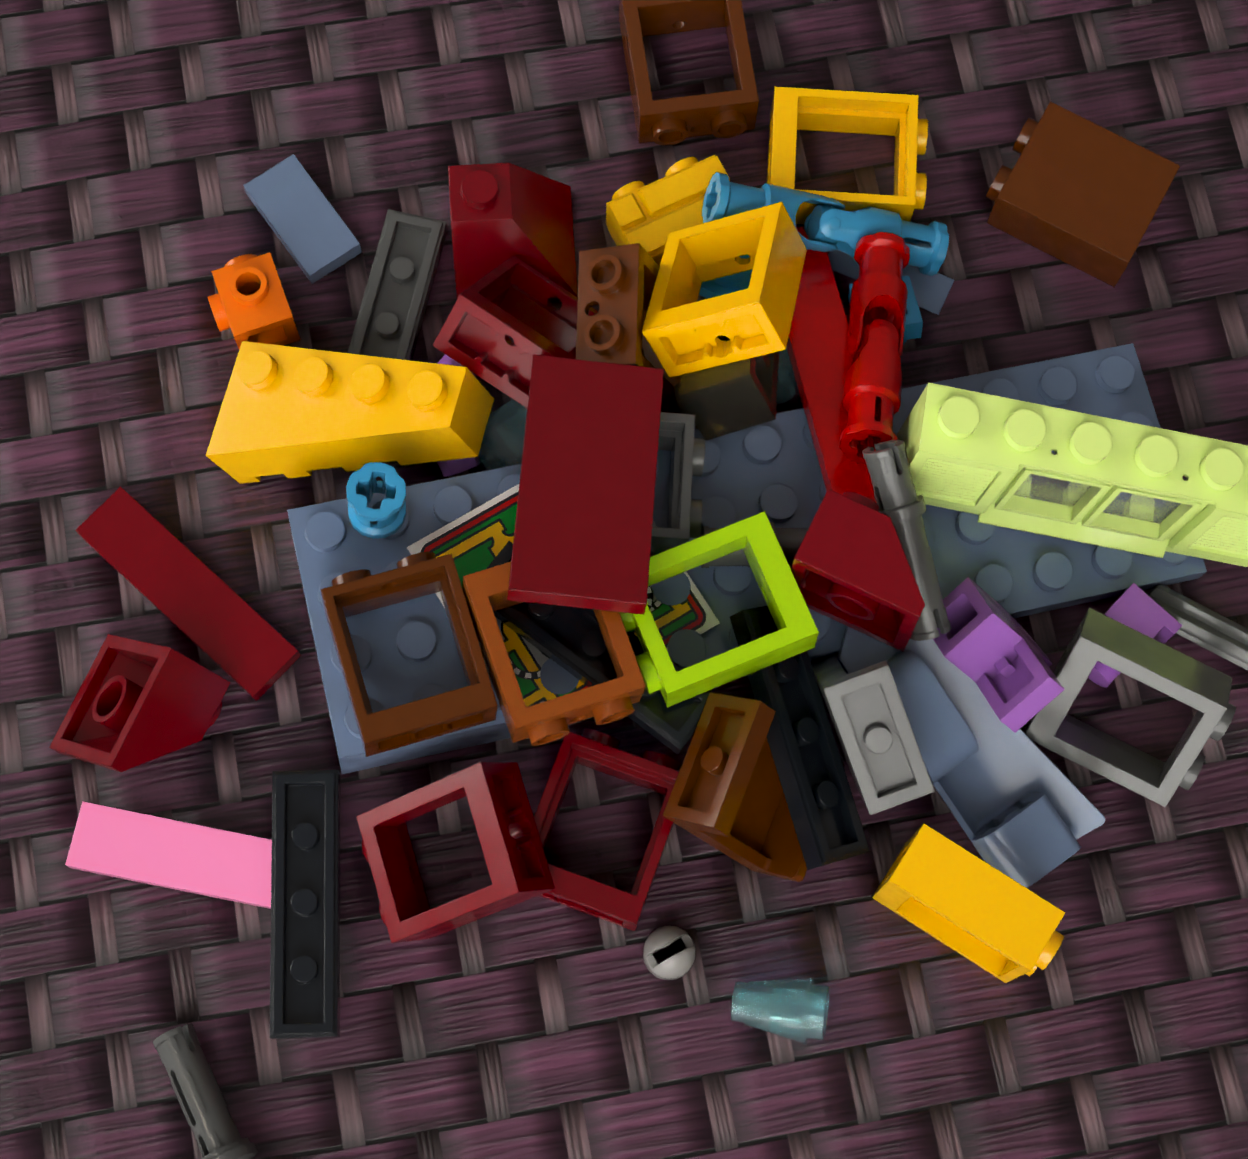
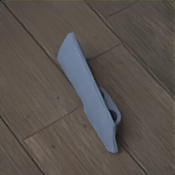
[837,626,1106,888]

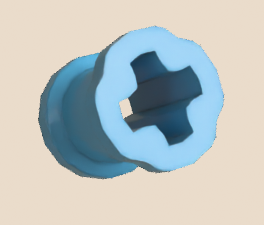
[346,462,406,539]

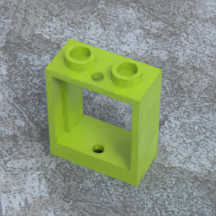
[619,511,819,708]

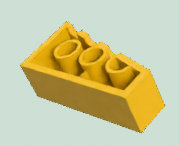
[206,341,494,484]

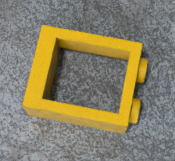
[767,86,928,225]
[642,202,807,378]
[872,824,1065,983]

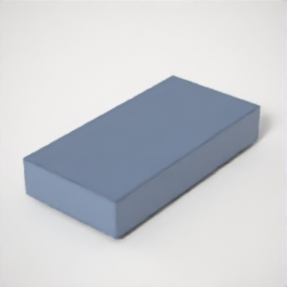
[243,154,362,284]

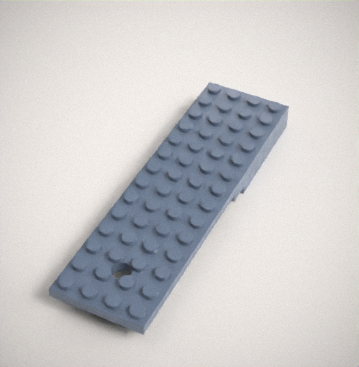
[287,343,1207,774]

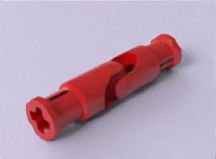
[839,232,910,464]

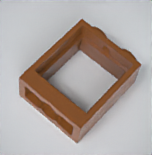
[462,562,646,746]

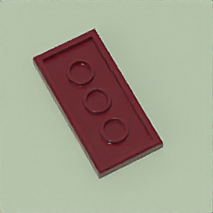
[507,354,664,615]

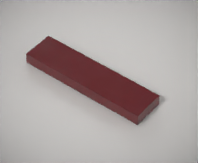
[75,486,301,701]

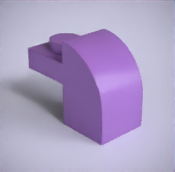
[933,577,1065,733]

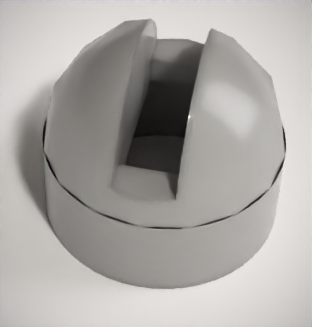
[643,925,696,980]

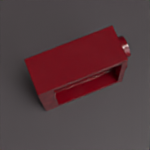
[432,255,598,408]
[534,728,681,931]
[356,762,555,943]

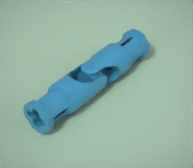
[702,172,949,276]

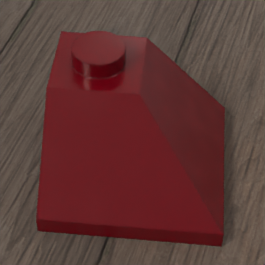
[448,163,578,303]
[791,489,925,652]
[49,634,231,772]

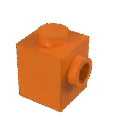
[208,252,301,349]

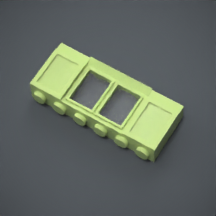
[896,382,1248,567]

